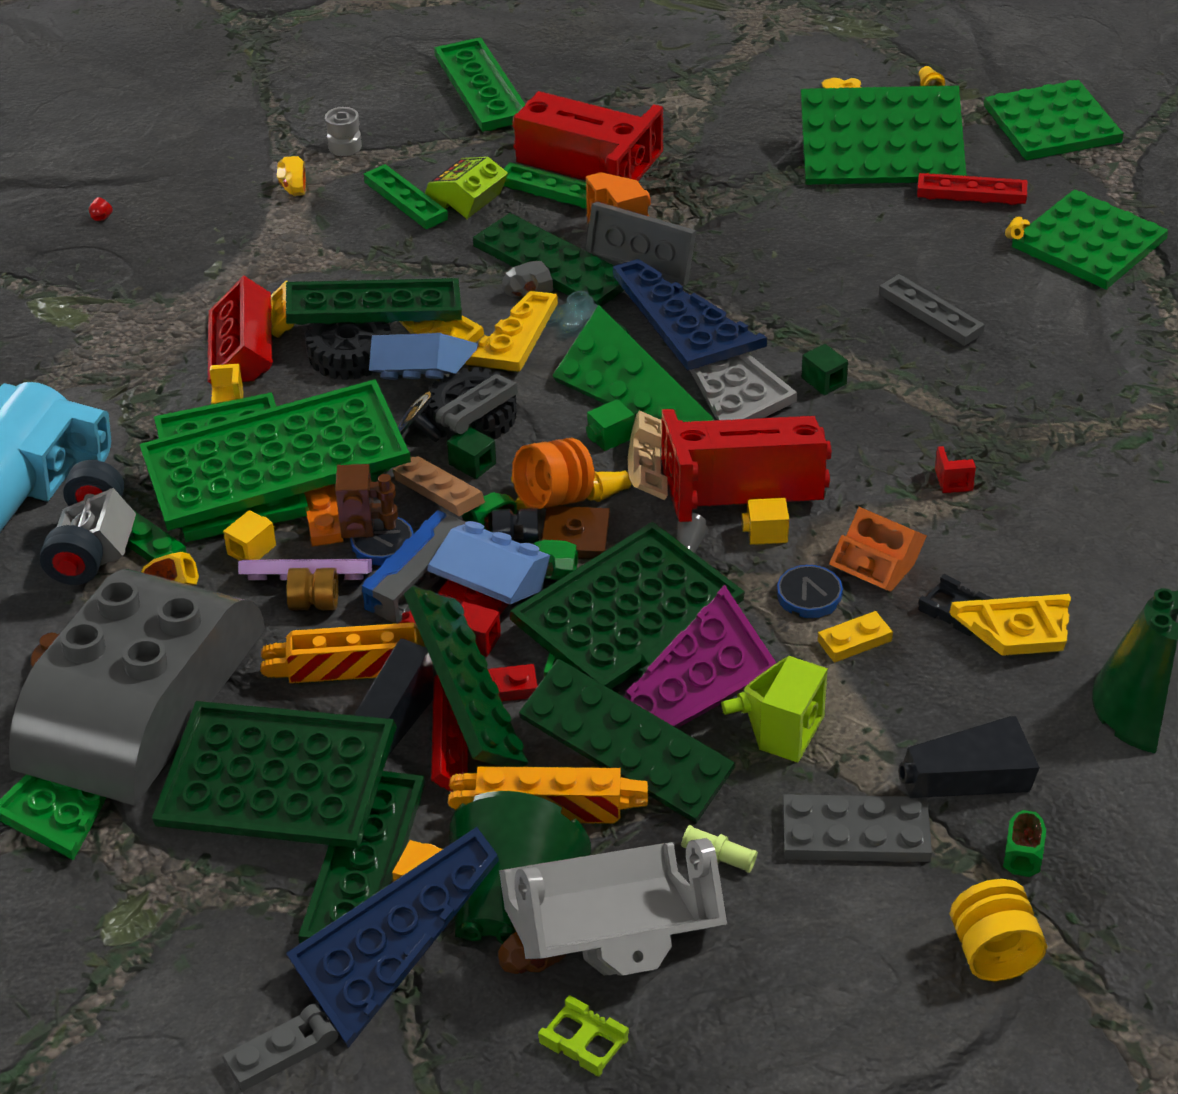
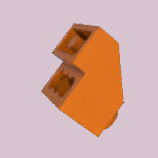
[586,172,651,223]
[829,507,927,591]

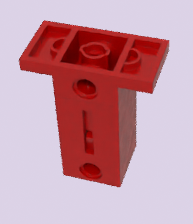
[512,91,663,181]
[661,409,832,522]

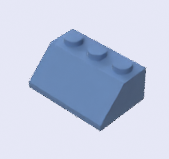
[369,333,478,380]
[427,521,550,604]

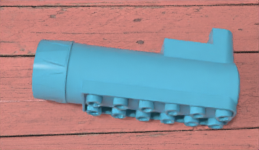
[0,382,111,532]

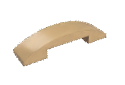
[628,410,668,500]

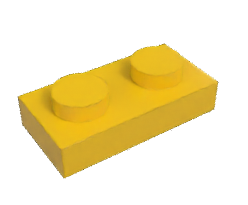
[271,281,295,338]
[818,611,893,663]

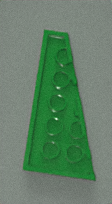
[553,305,714,422]
[0,774,106,860]

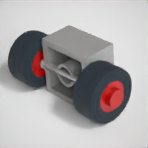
[40,460,136,585]

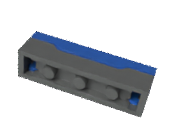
[362,510,465,623]

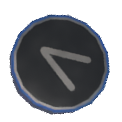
[350,517,414,566]
[777,565,843,618]

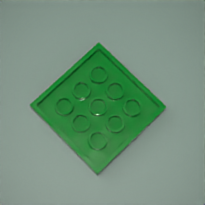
[984,80,1124,160]
[1012,189,1168,290]

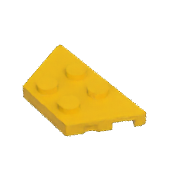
[949,594,1071,656]

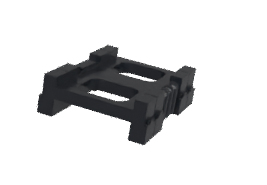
[918,574,994,636]

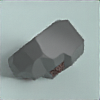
[502,261,553,297]

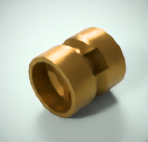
[286,568,338,610]

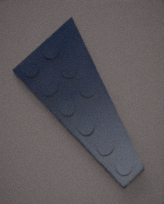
[613,259,767,371]
[286,827,499,1048]

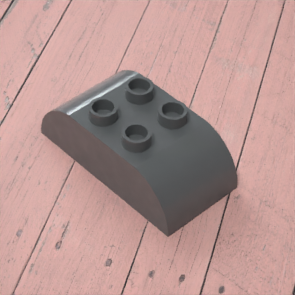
[9,569,265,806]

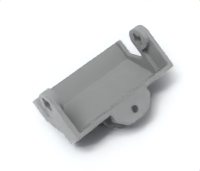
[499,838,727,975]

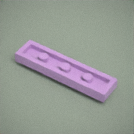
[238,559,372,580]

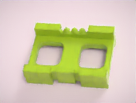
[538,995,629,1077]

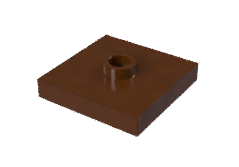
[542,506,610,559]

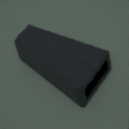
[354,638,434,756]
[898,716,1040,798]

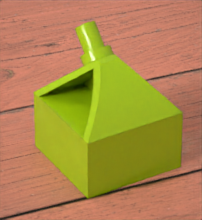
[721,656,828,763]

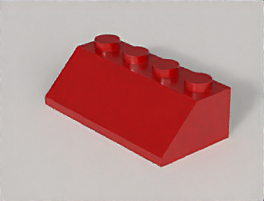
[208,275,273,384]

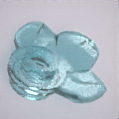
[547,291,598,333]

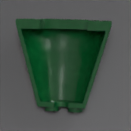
[1092,588,1178,753]
[449,791,591,944]

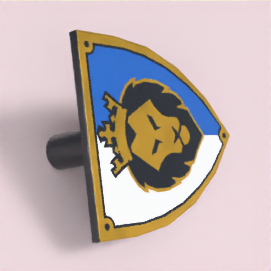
[398,392,443,442]

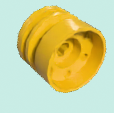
[949,879,1047,981]

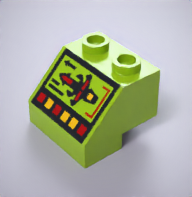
[425,157,508,219]

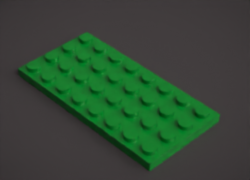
[139,379,411,531]

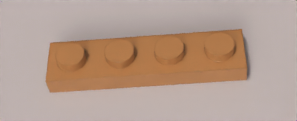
[392,456,485,516]

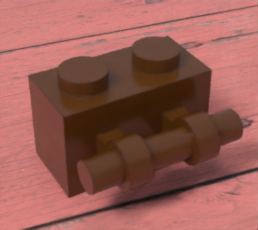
[335,464,398,538]

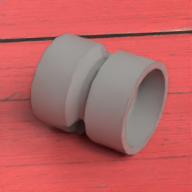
[325,107,362,156]

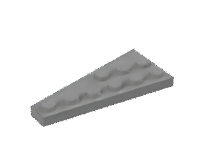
[690,353,797,420]

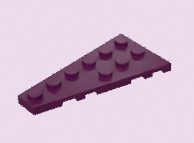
[596,585,776,768]

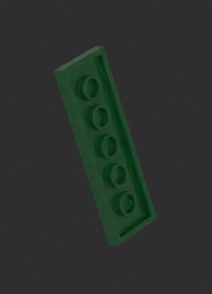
[473,213,624,309]
[286,278,462,325]
[404,586,528,767]
[519,659,735,824]
[298,771,425,943]

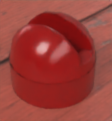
[88,197,113,221]

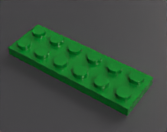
[434,37,526,132]

